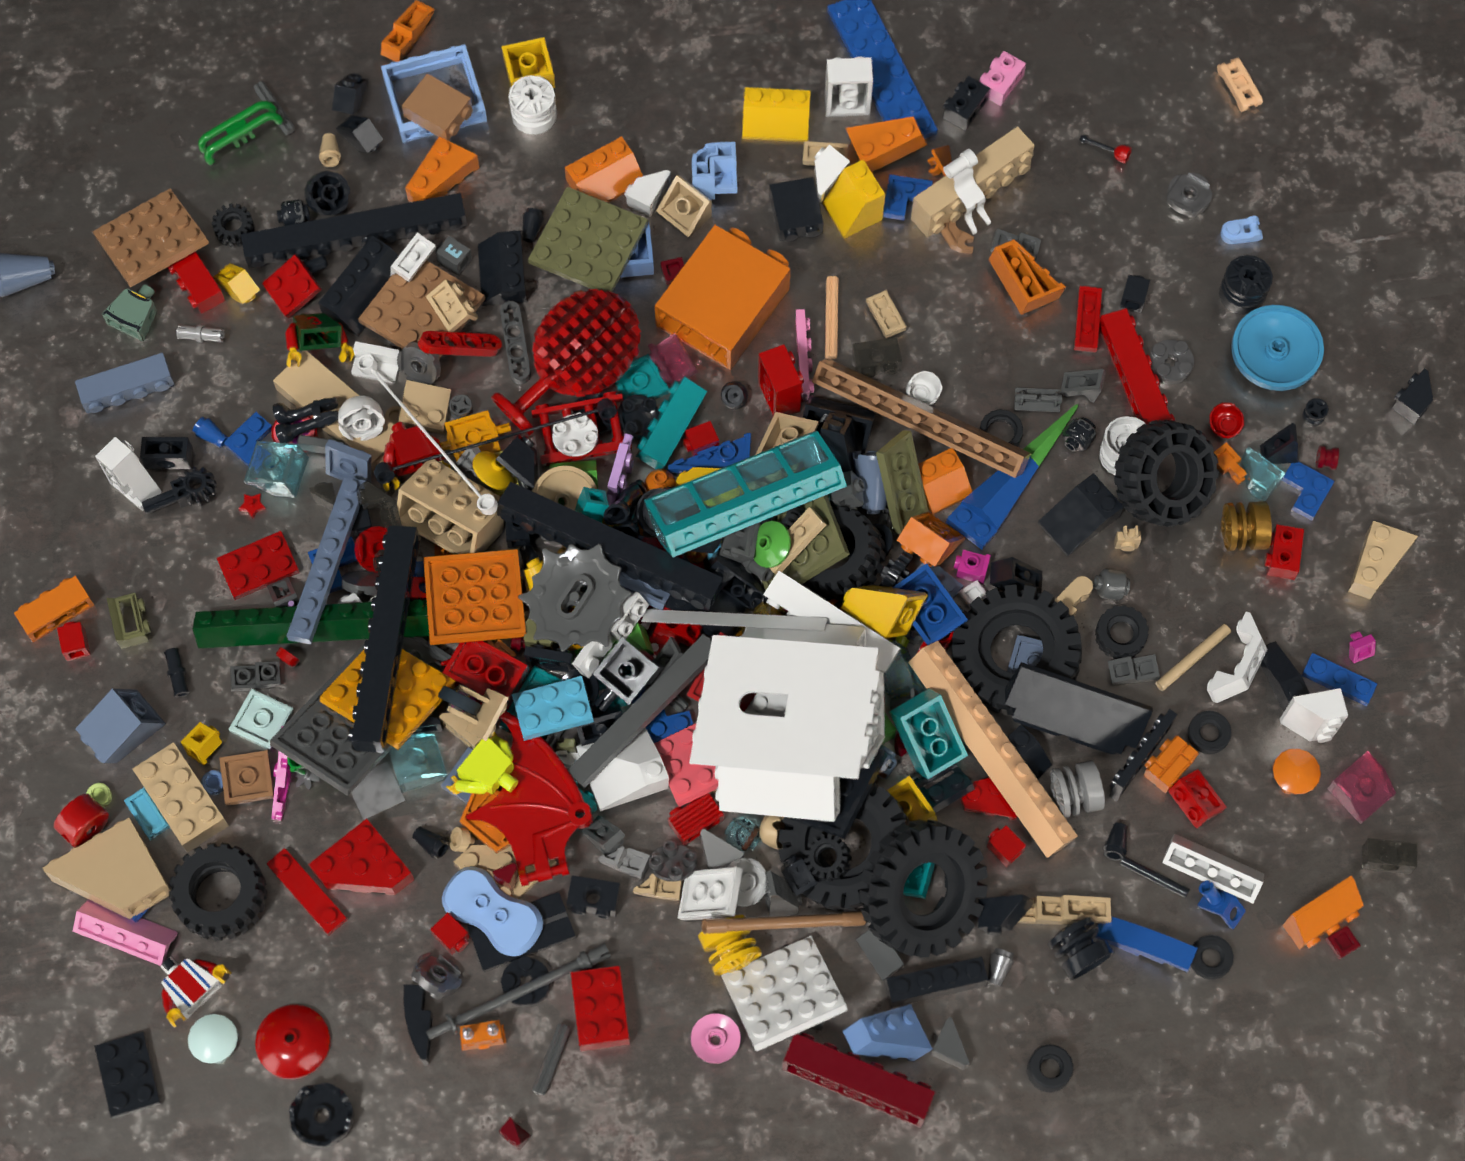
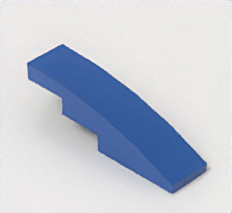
[1095,916,1197,972]

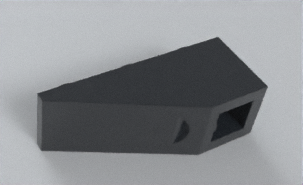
[705,548,770,615]

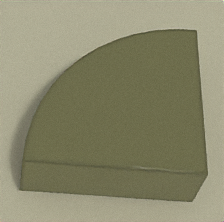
[555,738,578,753]

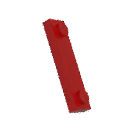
[266,848,347,936]

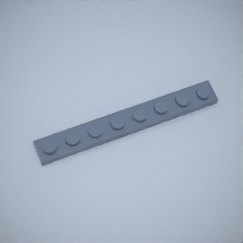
[287,477,368,644]

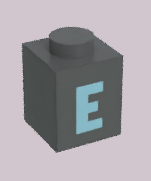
[435,236,472,276]

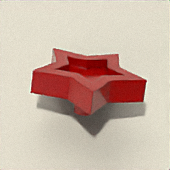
[238,493,266,519]

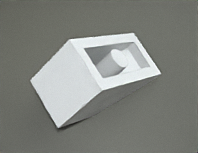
[625,170,671,217]

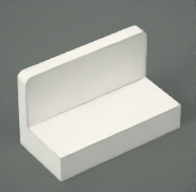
[391,233,436,282]
[351,341,400,383]

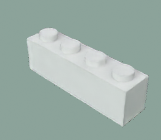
[1162,834,1264,903]

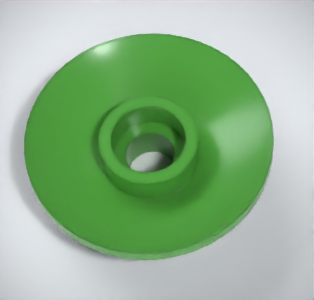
[753,521,791,568]

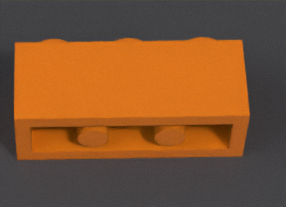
[14,576,94,642]

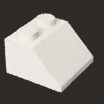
[814,145,850,204]

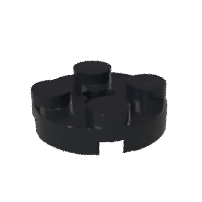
[501,956,550,1007]

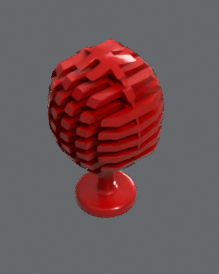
[491,289,641,437]

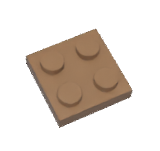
[220,750,274,806]

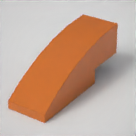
[381,0,435,62]

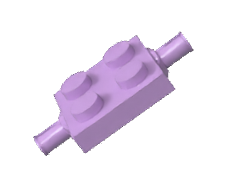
[606,434,634,506]

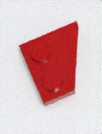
[960,777,1018,820]

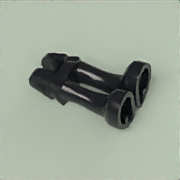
[273,398,339,445]

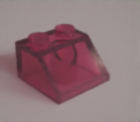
[1327,751,1396,824]

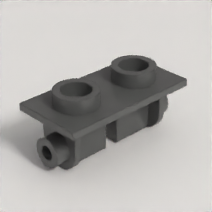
[1014,387,1062,412]

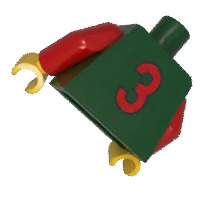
[285,313,355,367]

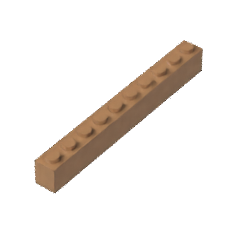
[812,358,1031,478]

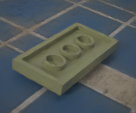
[876,430,928,534]

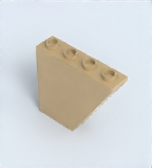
[43,818,171,919]

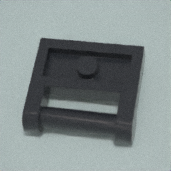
[913,763,975,813]

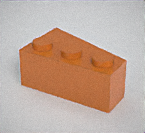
[846,116,927,172]
[405,136,480,202]
[989,239,1066,315]

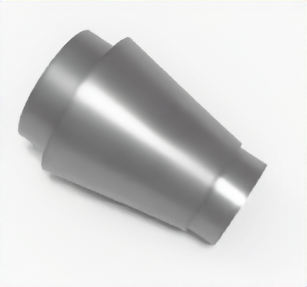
[988,948,1014,986]

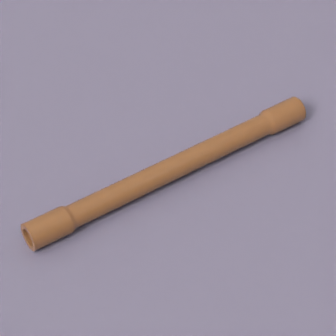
[701,911,866,934]

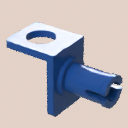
[1198,880,1246,929]

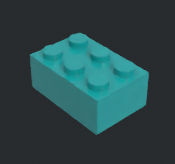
[889,688,968,779]

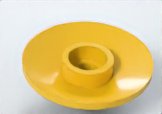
[472,451,514,490]

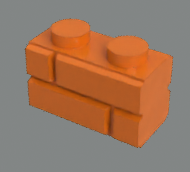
[1144,735,1199,793]

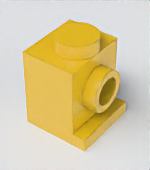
[181,722,222,765]

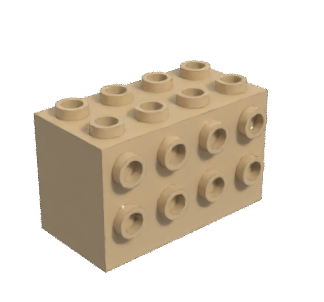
[395,459,505,555]

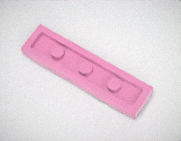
[795,309,814,401]

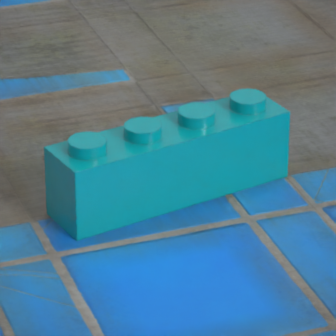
[635,377,707,469]

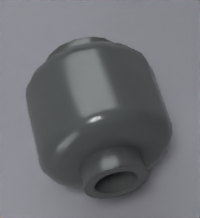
[1093,568,1130,601]

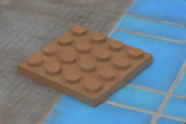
[92,189,209,288]
[358,260,485,360]

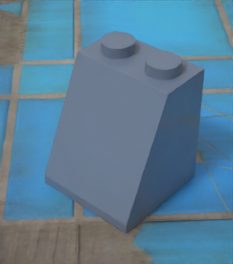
[76,688,166,763]

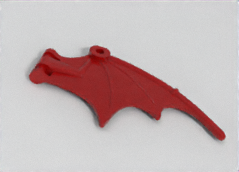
[466,699,594,887]

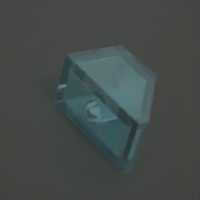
[1242,446,1286,501]

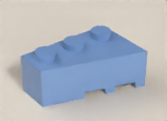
[843,1004,932,1061]

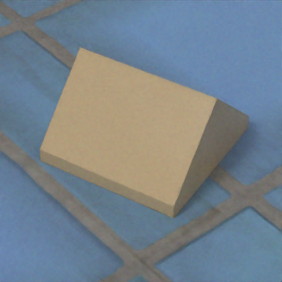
[656,175,712,237]

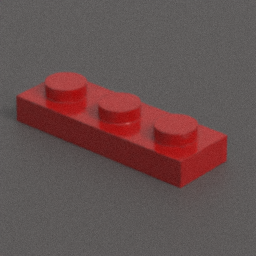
[1074,286,1102,353]

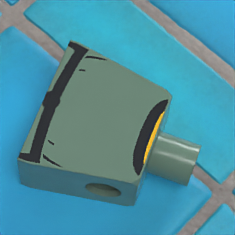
[102,285,157,342]

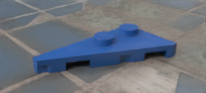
[668,433,751,473]

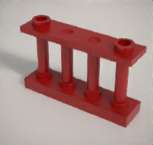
[531,391,632,467]

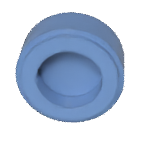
[201,770,223,795]

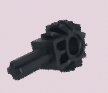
[142,466,217,514]

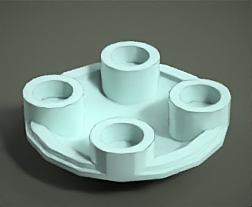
[188,1014,238,1064]

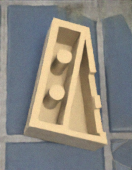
[1348,521,1418,599]

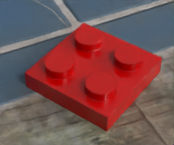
[262,255,322,318]

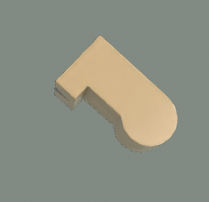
[1055,576,1093,617]

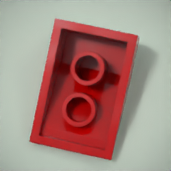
[442,641,531,711]

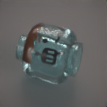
[723,817,760,852]

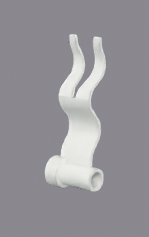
[943,149,991,235]

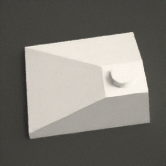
[576,728,669,811]

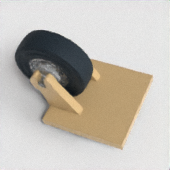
[438,685,509,741]

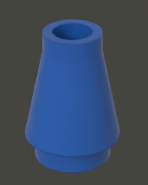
[192,416,228,448]

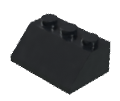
[478,230,527,306]
[803,396,876,455]

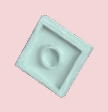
[228,689,295,752]

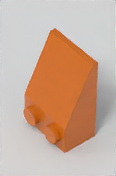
[896,512,966,567]

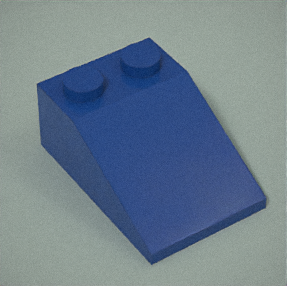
[892,563,968,646]

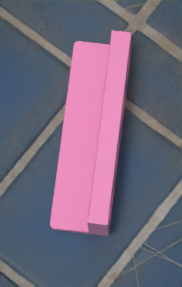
[73,899,178,966]

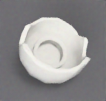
[906,370,942,406]

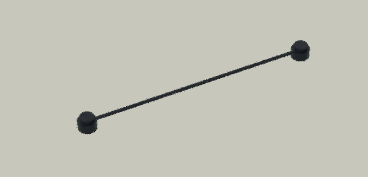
[374,398,617,484]

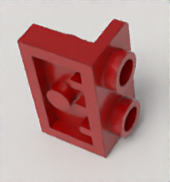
[1168,769,1227,828]

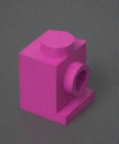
[954,550,991,584]

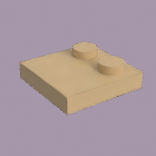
[398,380,451,434]

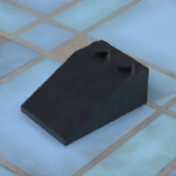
[1038,473,1124,557]
[665,590,747,637]

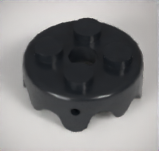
[289,1082,354,1148]

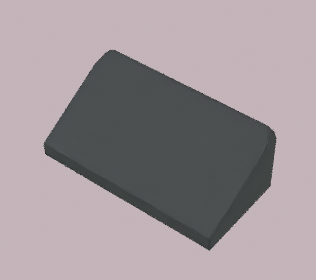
[856,930,904,981]

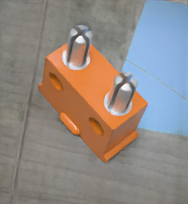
[460,1020,506,1050]

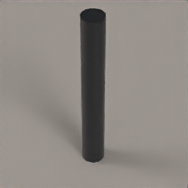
[1120,856,1190,898]

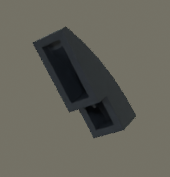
[403,984,434,1065]

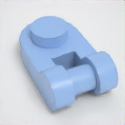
[1220,216,1263,244]

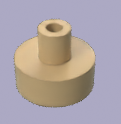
[449,827,475,852]

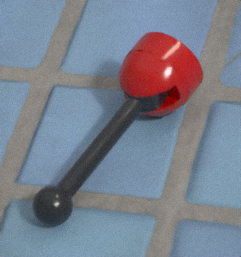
[1080,135,1132,164]

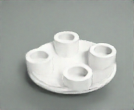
[552,412,598,457]

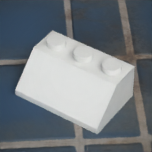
[1280,688,1348,743]

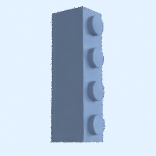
[75,353,174,414]

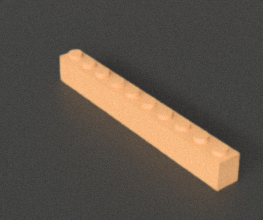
[908,641,1078,858]

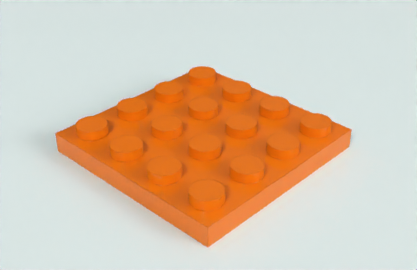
[423,549,526,645]

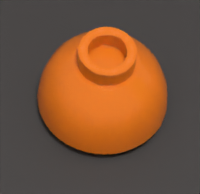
[645,469,676,492]

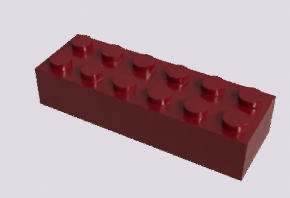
[782,1032,935,1128]

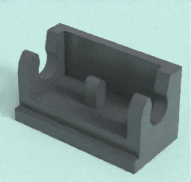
[720,522,760,563]

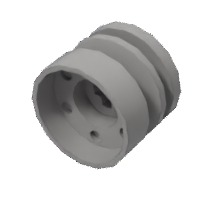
[1050,760,1105,818]

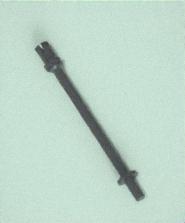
[426,943,611,1040]

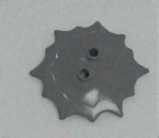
[518,544,632,651]

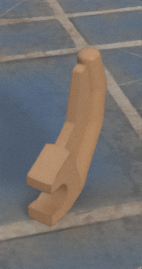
[941,221,974,254]

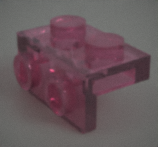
[648,333,698,384]

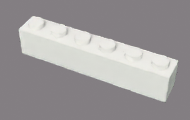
[763,571,901,673]

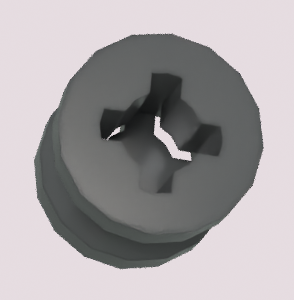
[449,394,473,420]

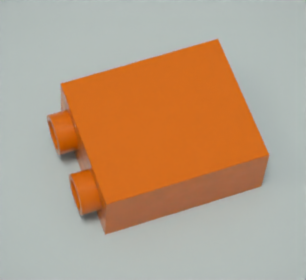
[655,225,790,370]

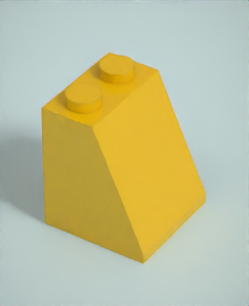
[822,160,885,238]
[841,585,928,639]

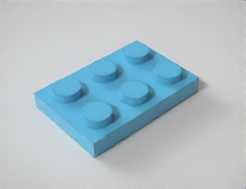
[512,676,594,741]

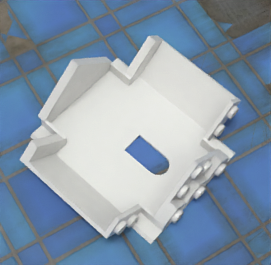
[689,624,885,822]

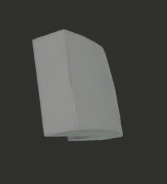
[598,846,651,880]

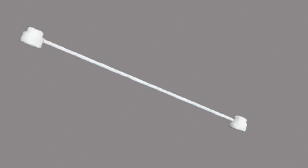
[357,354,498,515]

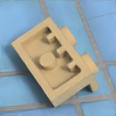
[426,279,478,332]

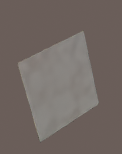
[351,762,405,820]

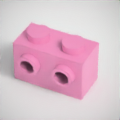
[979,51,1026,106]

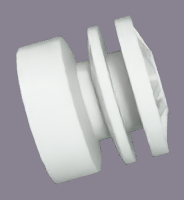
[509,76,557,135]
[1099,416,1145,476]

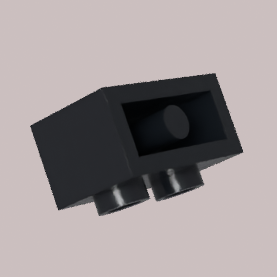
[943,75,991,131]

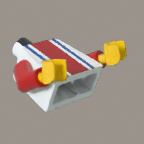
[161,957,232,1027]

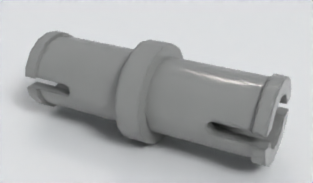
[176,324,225,343]

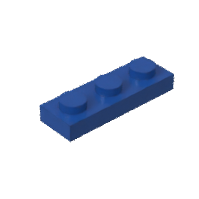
[1301,653,1378,707]

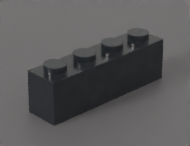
[884,956,988,1008]

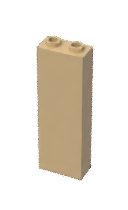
[273,350,393,473]

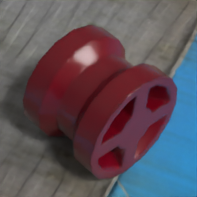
[1316,446,1339,470]

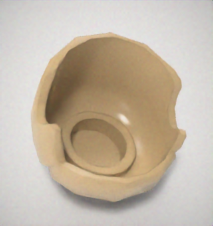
[759,815,785,850]

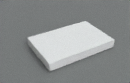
[678,867,743,921]

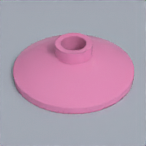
[691,1014,740,1064]

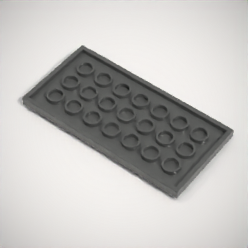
[270,636,451,796]

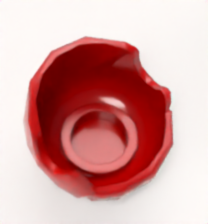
[1209,403,1244,439]

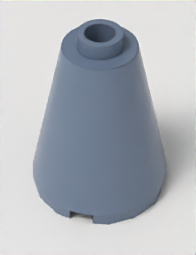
[0,253,55,297]
[852,451,887,514]

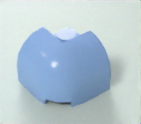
[692,142,737,200]

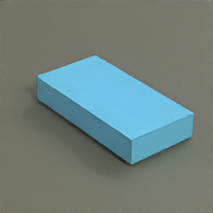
[124,787,170,840]

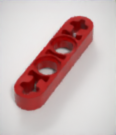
[418,331,502,357]

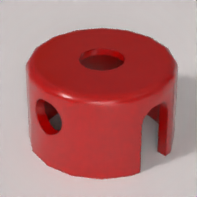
[53,793,109,848]

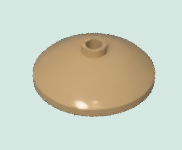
[532,466,597,511]

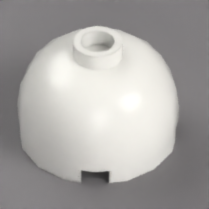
[338,395,385,441]

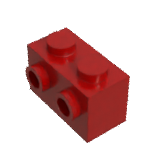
[1264,524,1304,580]

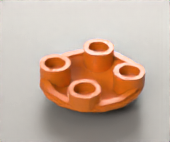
[1273,749,1321,794]

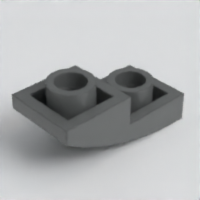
[230,661,281,692]

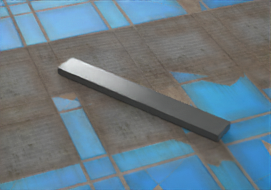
[568,634,711,788]

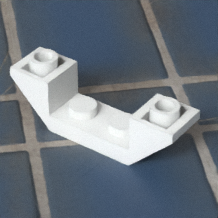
[1207,612,1267,703]

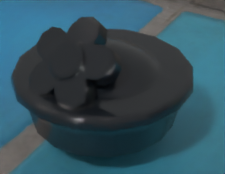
[721,381,748,409]

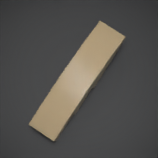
[1018,895,1111,924]

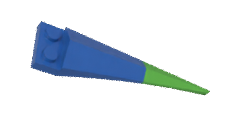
[946,404,1078,550]

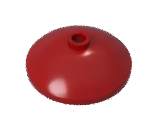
[255,1004,330,1079]

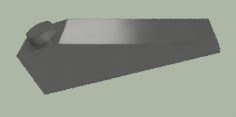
[765,871,802,917]

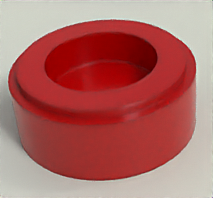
[276,647,300,668]

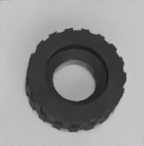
[1095,605,1149,659]

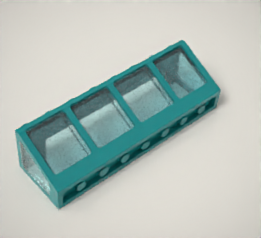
[644,430,847,558]

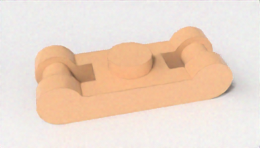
[1217,58,1263,112]

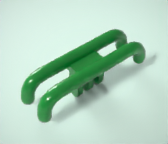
[198,101,283,165]

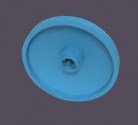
[1231,305,1324,391]

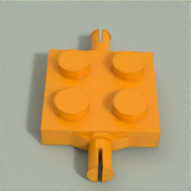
[440,410,512,462]

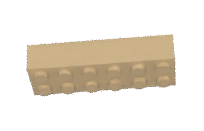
[911,126,1035,238]

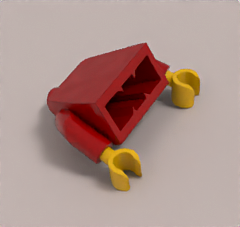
[383,422,451,491]

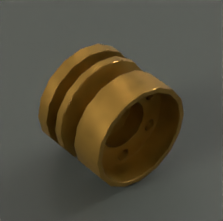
[1221,501,1272,551]

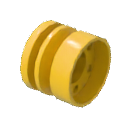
[698,914,762,976]

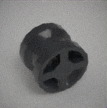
[1302,398,1329,426]

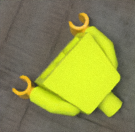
[446,731,519,795]

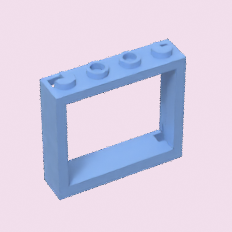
[381,44,487,143]

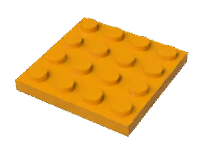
[320,649,456,750]

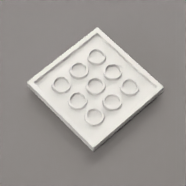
[721,936,848,1052]

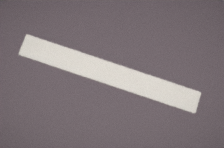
[641,609,828,631]

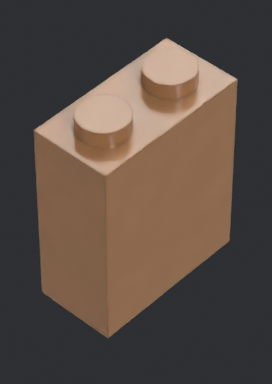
[402,73,473,141]

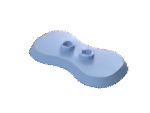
[442,866,543,956]

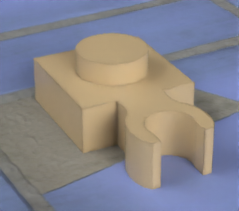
[1114,525,1141,551]

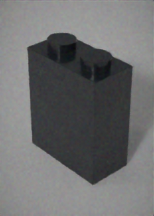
[769,177,824,241]

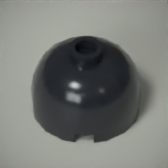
[304,171,350,215]

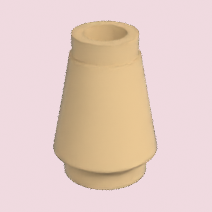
[319,133,341,167]

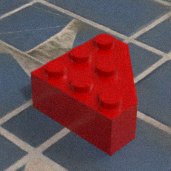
[309,818,414,895]

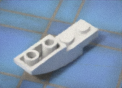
[572,592,649,678]

